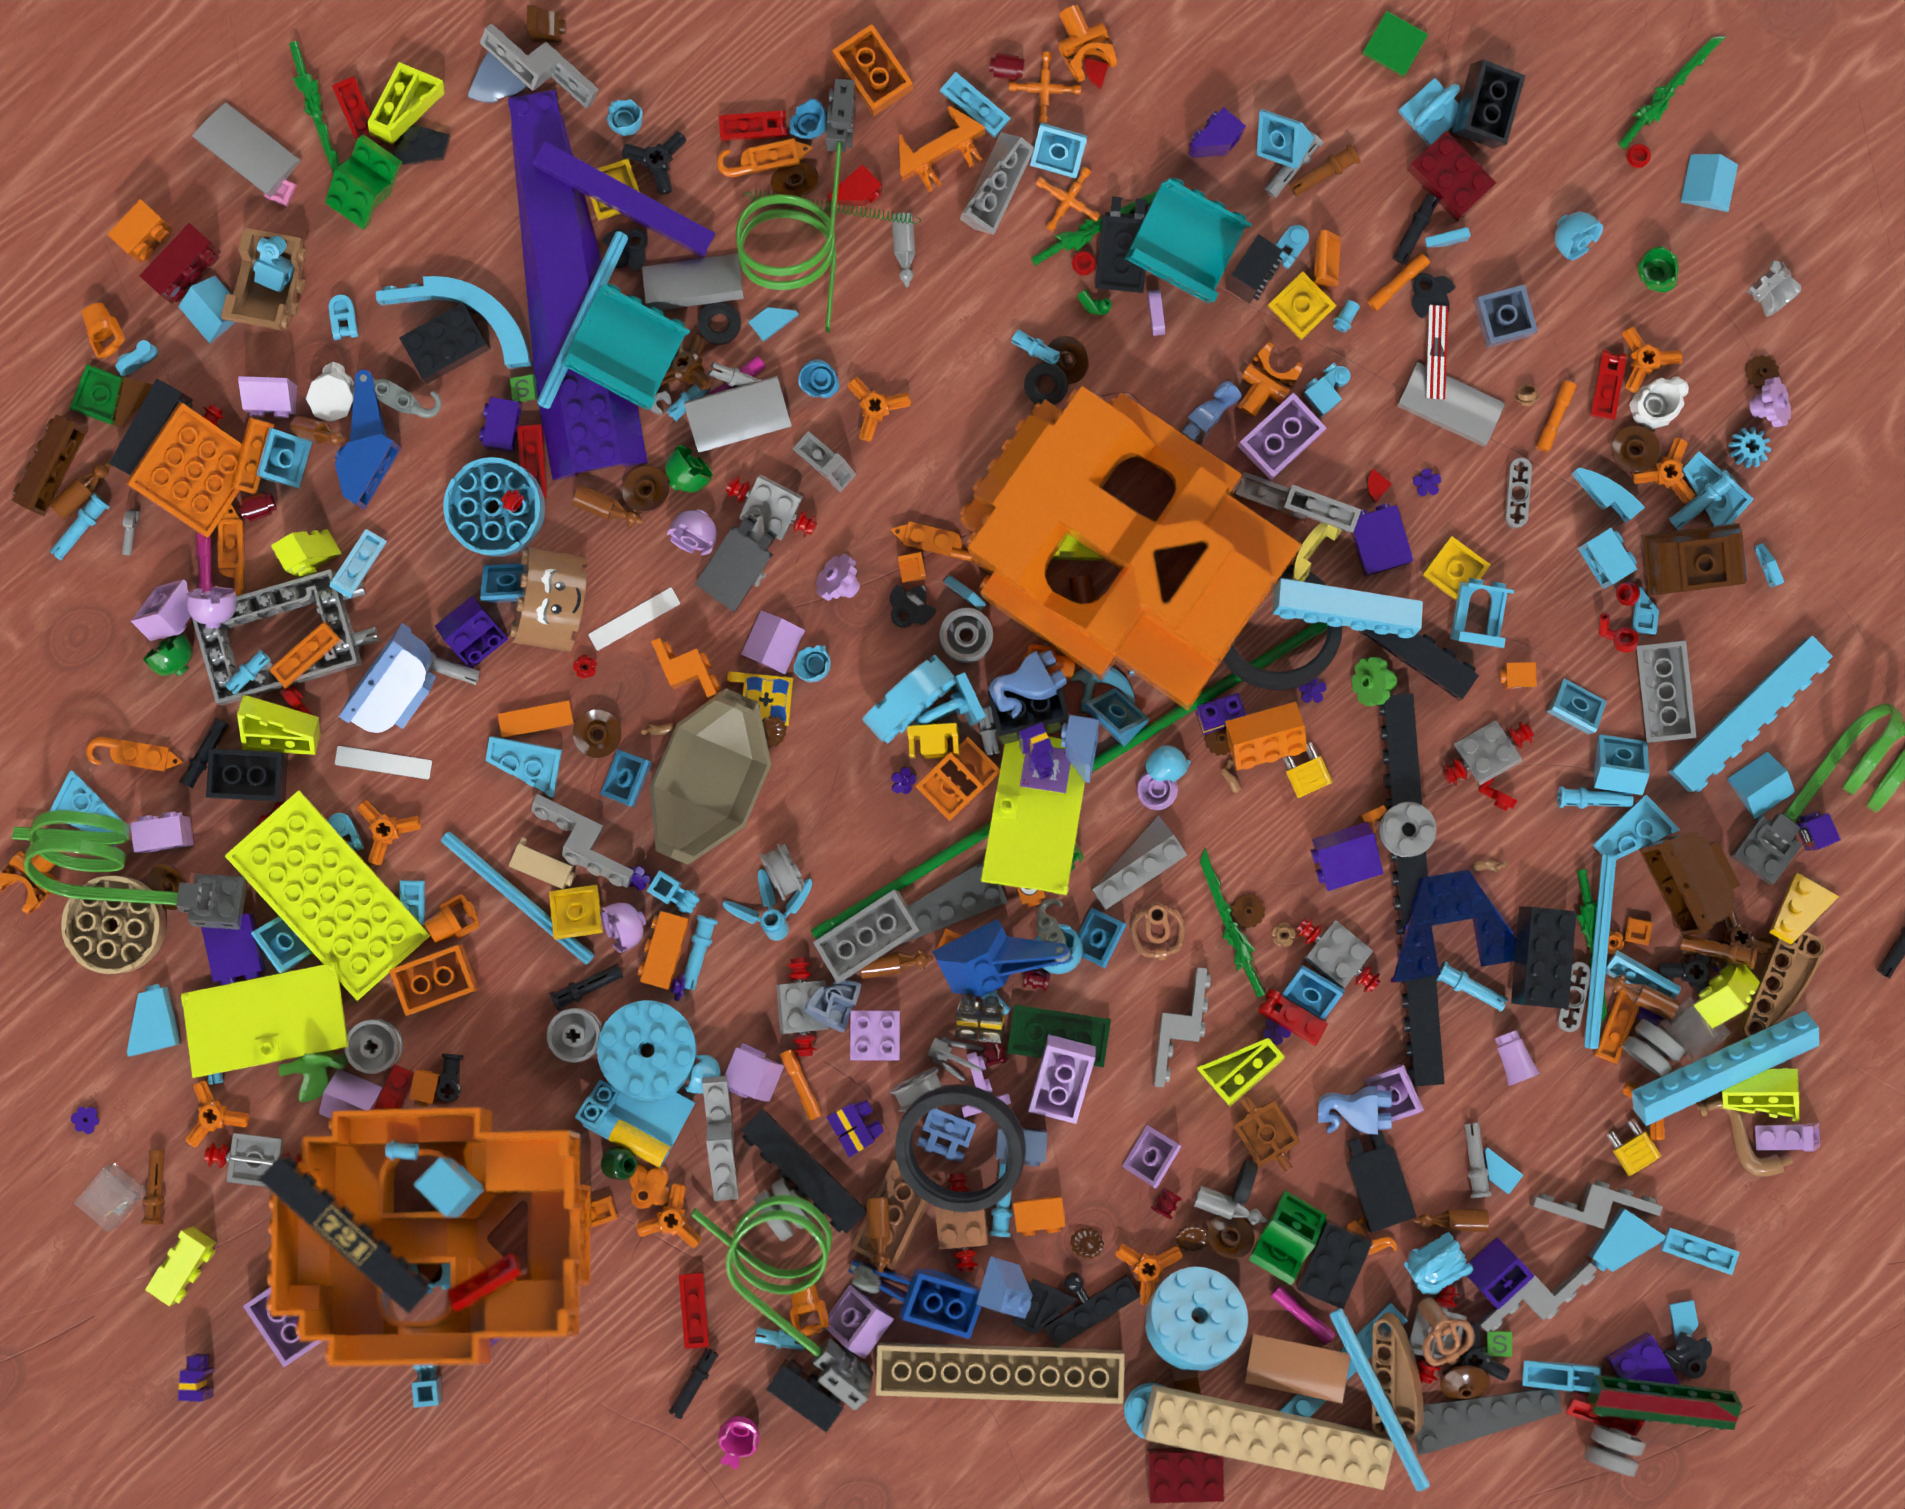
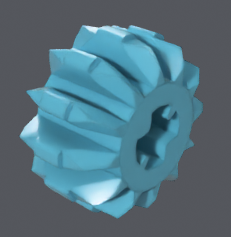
[1729,427,1771,469]

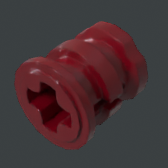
[1023,968,1051,991]
[981,1038,1008,1066]
[1151,1187,1182,1220]

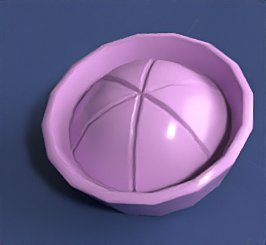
[1136,771,1178,810]

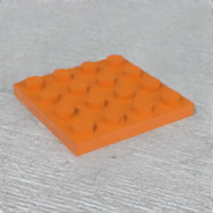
[125,402,242,538]

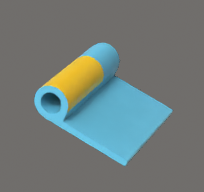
[583,1081,696,1168]

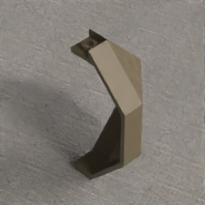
[650,688,772,865]

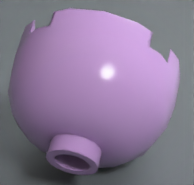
[667,509,717,555]
[186,587,236,628]
[601,902,646,953]

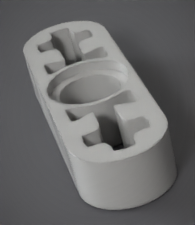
[1504,458,1532,529]
[1557,962,1591,1032]

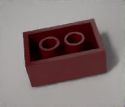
[1408,131,1496,222]
[139,223,221,304]
[1147,1448,1224,1503]

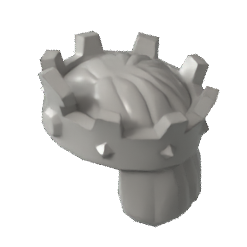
[1747,260,1802,317]

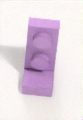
[961,1051,1011,1117]
[1755,1123,1820,1151]

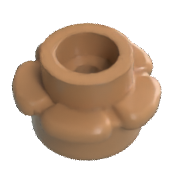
[1515,385,1540,406]
[1272,923,1296,947]

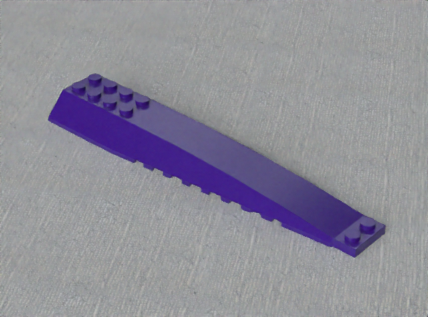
[508,90,648,481]

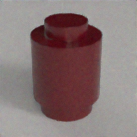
[989,53,1025,80]
[239,492,277,522]

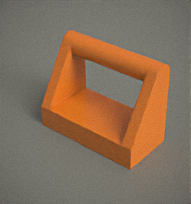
[1313,230,1341,287]

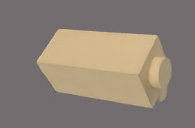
[509,837,576,889]

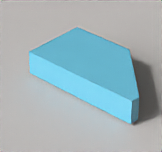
[1425,227,1471,248]
[749,307,799,342]
[1754,543,1785,588]
[943,575,986,611]
[1631,587,1659,635]
[399,880,425,926]
[1484,1147,1523,1194]
[1668,1300,1699,1343]

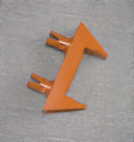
[899,106,986,192]

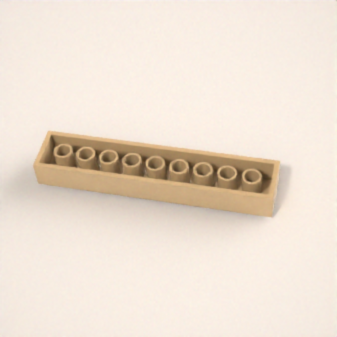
[876,1342,1125,1404]
[1141,1385,1394,1490]

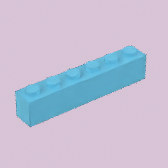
[1272,578,1423,638]

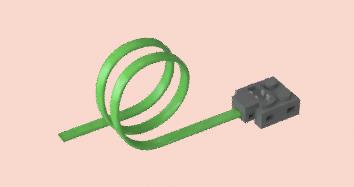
[736,79,856,333]
[1730,703,1905,885]
[12,810,247,930]
[691,1195,874,1411]

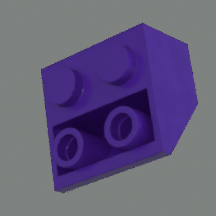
[1189,107,1246,158]
[435,596,508,668]
[1467,1237,1535,1310]

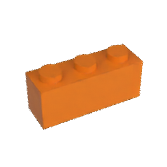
[638,911,690,990]

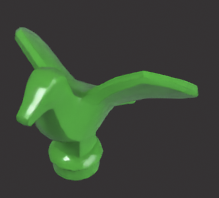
[278,1049,348,1103]

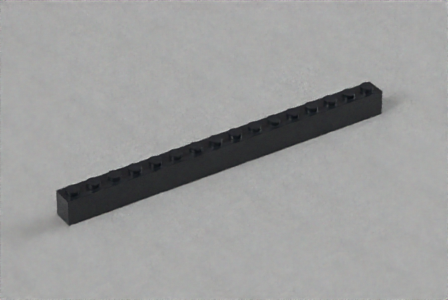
[1378,693,1445,1087]

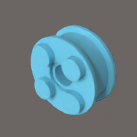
[1124,1383,1165,1439]

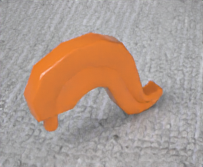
[1347,1218,1397,1255]

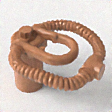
[1130,901,1185,961]
[1418,1298,1474,1366]

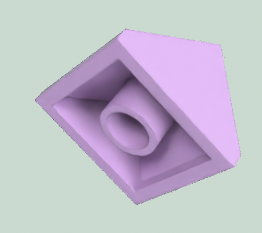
[741,611,805,674]
[1365,1064,1424,1122]
[319,1069,383,1118]
[1122,1125,1182,1188]

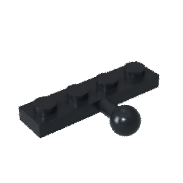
[1044,1272,1140,1348]

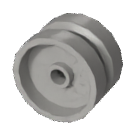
[547,1008,603,1063]
[345,1019,404,1073]
[1621,1019,1686,1078]
[753,1178,812,1242]
[1583,1424,1647,1477]

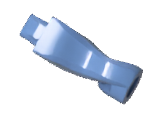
[1181,380,1242,444]
[988,650,1067,718]
[1318,1086,1391,1134]

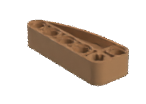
[1739,931,1825,1038]
[1372,1313,1424,1440]

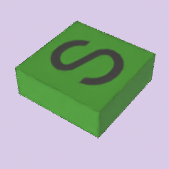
[510,375,538,403]
[1486,1331,1512,1357]

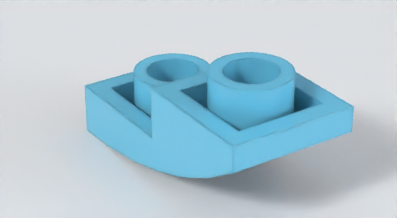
[575,1079,621,1131]

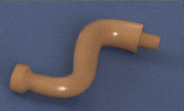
[1696,1098,1793,1177]

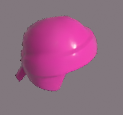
[718,1416,759,1469]

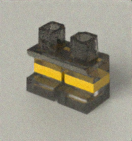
[955,993,1005,1043]

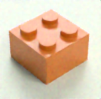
[107,199,173,263]

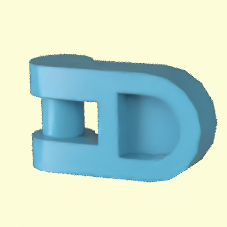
[1276,225,1309,269]
[329,295,359,340]
[115,340,158,376]
[328,813,365,851]

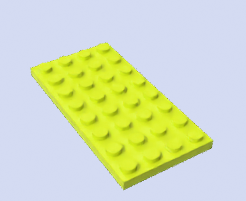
[225,790,430,1001]

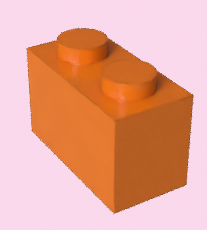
[1013,1195,1066,1236]

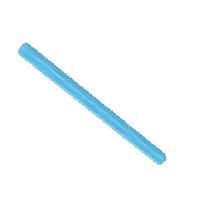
[537,231,628,409]
[441,832,595,964]
[1584,855,1616,1049]
[1330,1308,1430,1491]

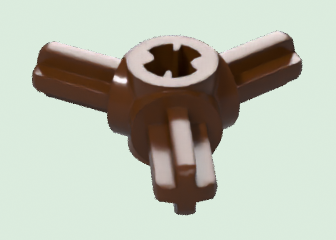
[660,335,712,391]
[1710,907,1773,969]

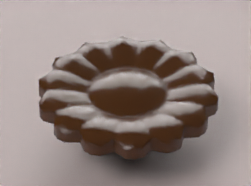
[1745,355,1779,388]
[762,716,787,748]
[1204,724,1230,756]
[1231,894,1265,928]
[1176,1224,1208,1251]
[1070,1228,1104,1258]

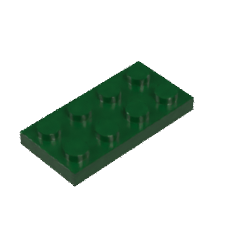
[1007,1004,1111,1068]

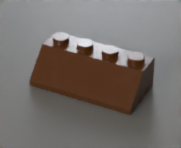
[12,414,88,516]

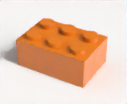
[832,24,913,117]
[1225,701,1307,770]
[389,944,479,1016]

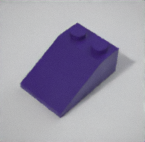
[1605,1332,1680,1385]

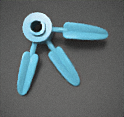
[722,869,812,941]

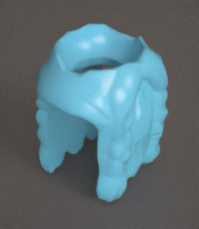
[1404,1232,1473,1295]

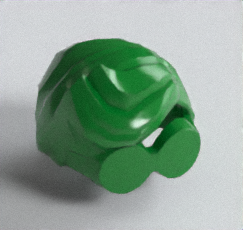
[1637,246,1679,293]

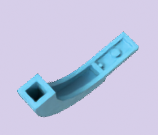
[376,276,532,369]

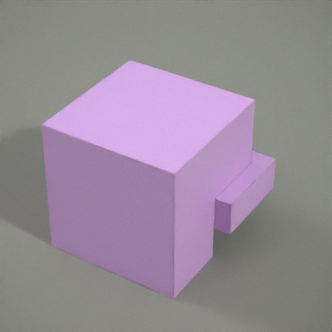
[724,1043,784,1102]

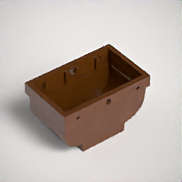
[1641,523,1747,596]
[1639,833,1740,936]

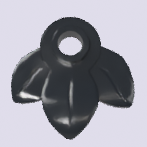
[602,229,648,272]
[1411,273,1456,318]
[890,585,936,628]
[1663,1332,1712,1379]

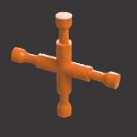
[1009,51,1081,124]
[1035,167,1101,232]

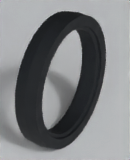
[1223,565,1342,690]
[895,1084,1026,1212]

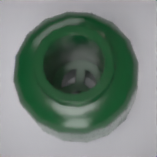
[601,1147,637,1180]

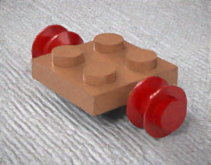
[935,1172,989,1272]

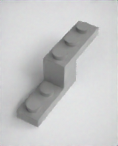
[480,23,599,109]
[1235,472,1361,533]
[531,794,634,888]
[1153,967,1211,1087]
[702,1076,739,1201]
[1530,1180,1663,1229]
[1477,1260,1597,1333]

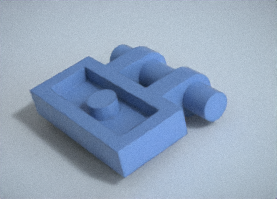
[916,1108,977,1163]

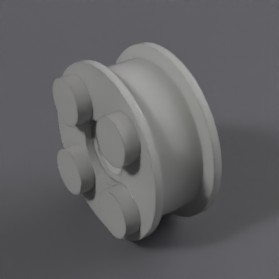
[940,608,993,663]
[1379,802,1436,857]
[759,843,805,901]
[889,1067,945,1114]

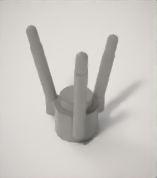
[928,1037,984,1081]

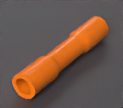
[1367,253,1430,312]
[1536,380,1577,453]
[779,1048,823,1121]

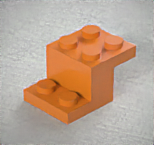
[651,638,721,699]
[915,737,1000,821]

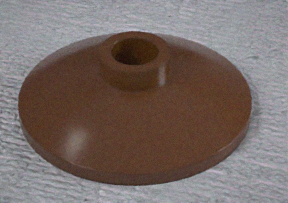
[771,162,819,197]
[1045,336,1089,384]
[1611,426,1660,473]
[622,466,669,512]
[573,709,621,758]
[148,863,186,910]
[1206,1216,1255,1259]
[1440,1366,1490,1400]

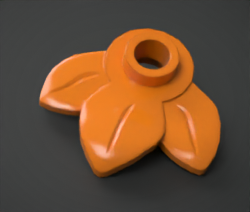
[629,1163,671,1209]

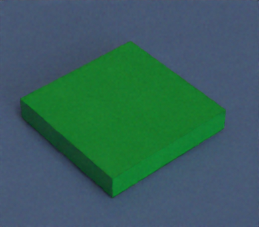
[1362,11,1428,78]
[69,364,122,427]

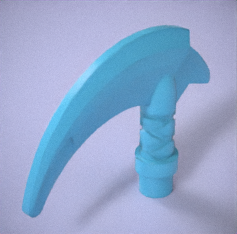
[1071,667,1135,713]

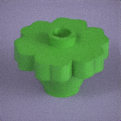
[1351,657,1397,706]

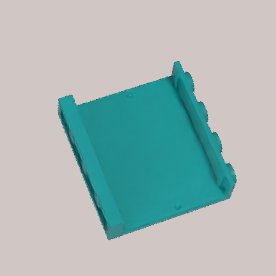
[1125,177,1252,303]
[561,283,690,410]

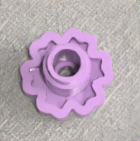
[1749,377,1791,427]
[815,554,860,601]

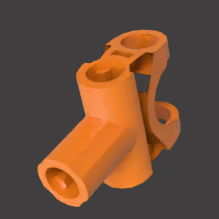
[1057,5,1117,82]
[1237,341,1304,418]
[0,851,65,915]

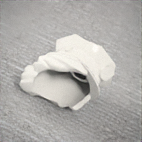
[306,362,355,422]
[1629,377,1689,430]

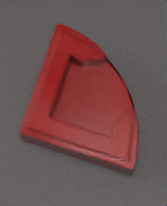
[1084,58,1108,89]
[1367,469,1392,503]

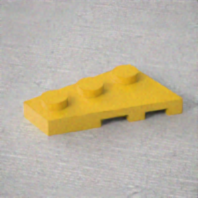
[1769,873,1839,945]

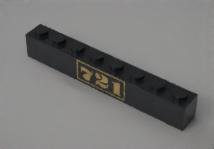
[258,1154,431,1314]

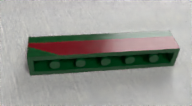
[1587,1375,1742,1430]

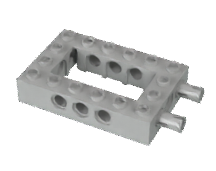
[192,569,380,706]

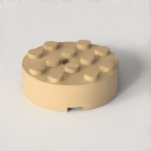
[61,876,166,974]

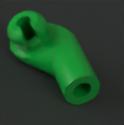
[1076,289,1112,315]

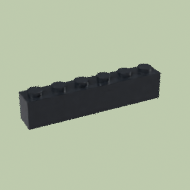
[1358,629,1479,701]
[741,1108,867,1234]

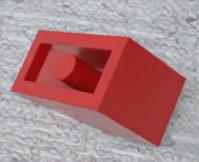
[827,164,883,206]

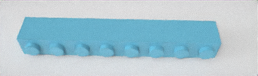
[1668,635,1833,792]
[1632,1011,1819,1126]

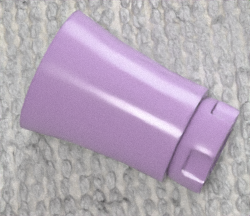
[1495,1030,1541,1086]

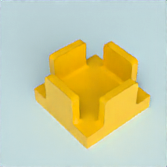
[907,723,960,759]

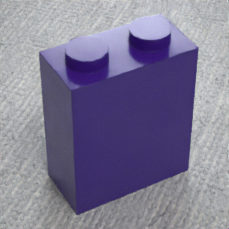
[1351,503,1414,577]
[1310,822,1384,891]
[201,913,266,985]

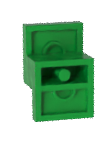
[324,134,402,230]
[1249,1190,1327,1285]

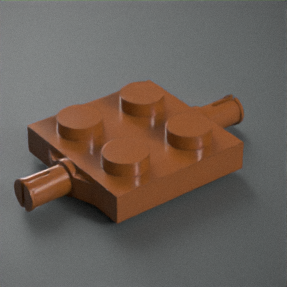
[1233,1096,1300,1172]

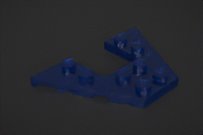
[1390,870,1516,983]

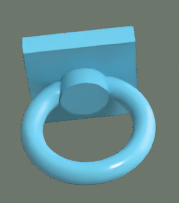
[1398,78,1460,146]
[914,672,986,727]

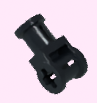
[437,1053,464,1102]

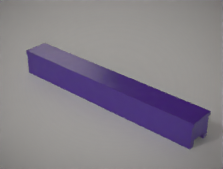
[532,141,715,258]

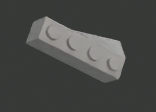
[960,133,1035,235]
[1091,815,1187,910]

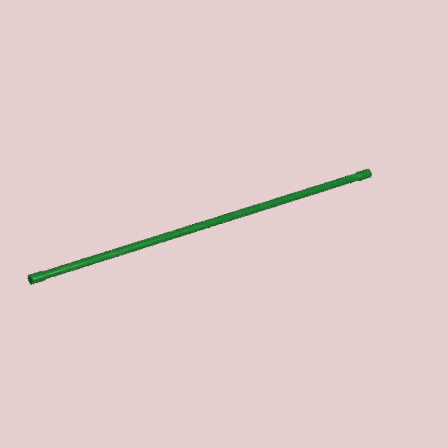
[810,622,1327,940]

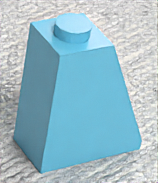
[127,984,181,1057]
[1588,1207,1666,1272]

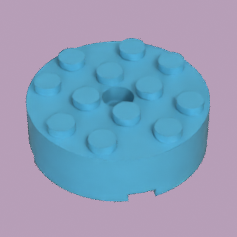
[443,457,545,557]
[862,655,956,744]
[597,1000,697,1101]
[1145,1267,1248,1371]

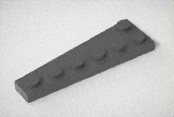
[899,860,1008,945]
[1413,1388,1561,1455]

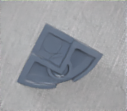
[468,51,527,103]
[805,980,862,1033]

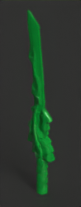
[1617,36,1726,150]
[289,41,340,175]
[1030,191,1157,266]
[1200,848,1266,998]
[1576,869,1607,1022]

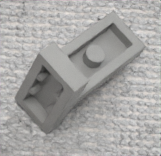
[792,431,856,493]

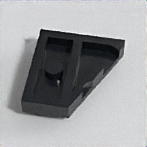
[393,124,451,165]
[1013,1278,1076,1334]

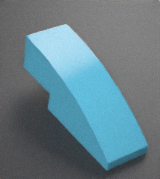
[1571,467,1645,523]
[1522,1360,1602,1392]

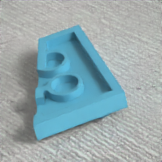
[1682,451,1754,526]
[485,736,563,798]
[50,770,123,846]
[1592,794,1680,860]

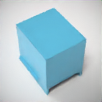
[415,1157,484,1217]

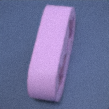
[1147,289,1165,336]

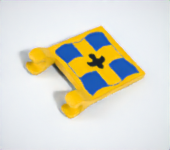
[727,671,793,726]

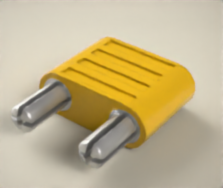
[1283,742,1333,798]
[1607,1118,1661,1176]

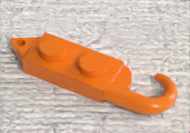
[717,138,812,177]
[215,504,244,597]
[890,521,972,561]
[86,737,183,772]

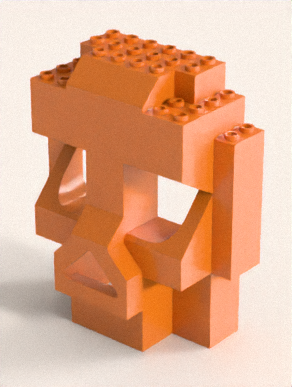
[960,386,1302,711]
[267,1108,591,1366]

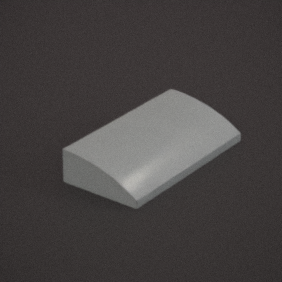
[192,103,301,198]
[643,253,744,310]
[1397,362,1505,447]
[684,376,791,453]
[1637,641,1697,743]
[813,890,920,984]

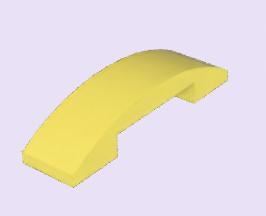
[1292,523,1342,582]

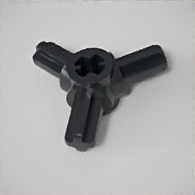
[622,131,687,195]
[1658,938,1714,994]
[1442,1322,1510,1381]

